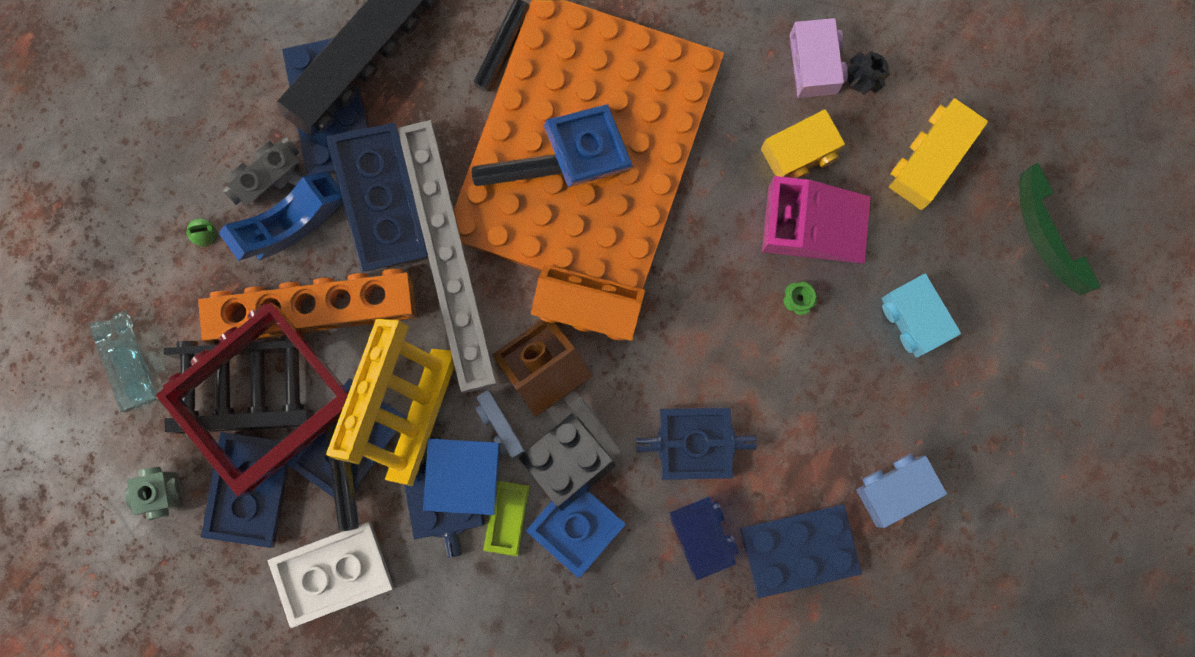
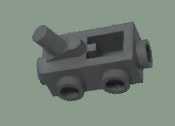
[222,137,305,206]

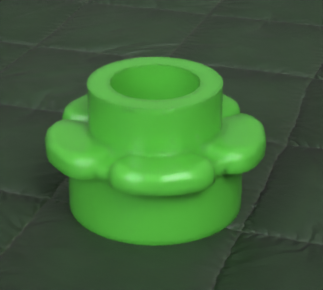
[783,281,817,315]

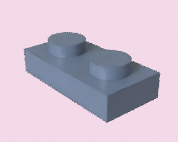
[475,390,526,459]

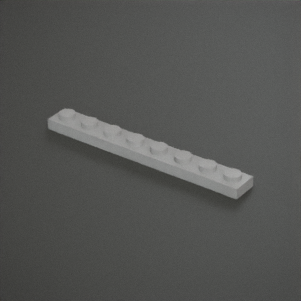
[397,120,497,394]

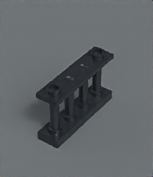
[164,335,315,434]

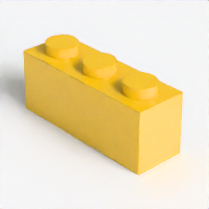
[889,98,988,210]

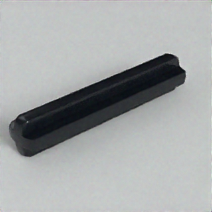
[474,0,529,92]
[471,154,563,186]
[325,425,359,532]

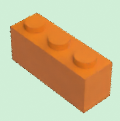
[531,264,645,341]

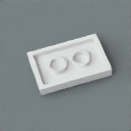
[267,521,394,628]

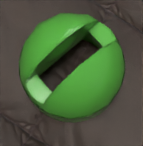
[186,218,217,247]

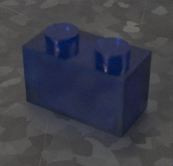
[668,496,739,580]

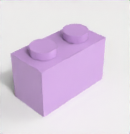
[790,18,848,98]

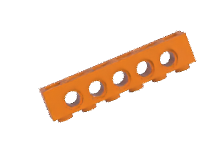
[198,269,417,345]

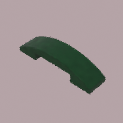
[1019,163,1100,296]

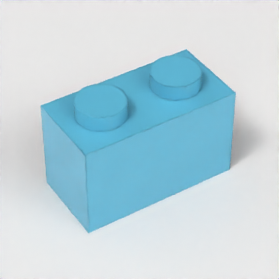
[881,273,961,358]

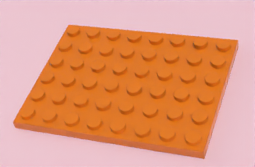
[454,0,724,289]

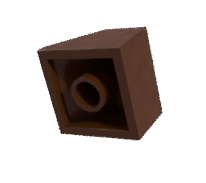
[492,320,593,417]

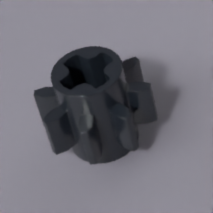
[847,50,890,95]

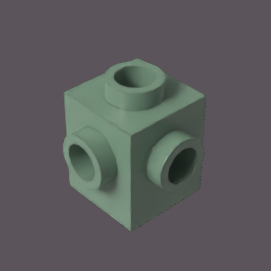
[125,467,183,520]

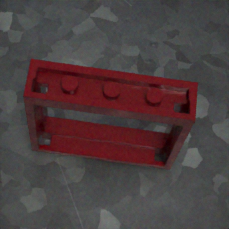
[155,302,349,497]

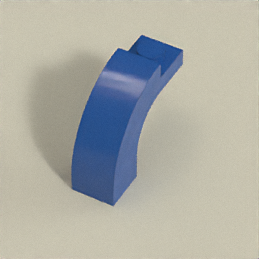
[219,171,343,261]

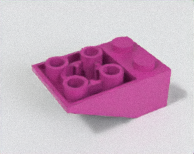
[762,176,871,264]

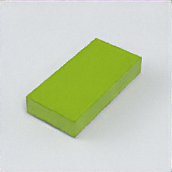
[483,481,530,556]

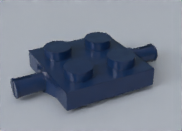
[636,408,757,480]
[404,437,485,558]

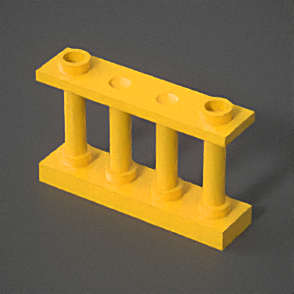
[326,319,455,486]

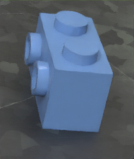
[856,453,947,528]

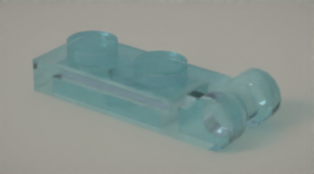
[90,310,158,413]

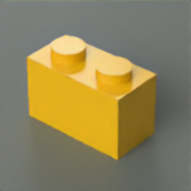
[761,109,845,179]

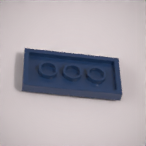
[282,38,368,176]
[326,123,428,273]

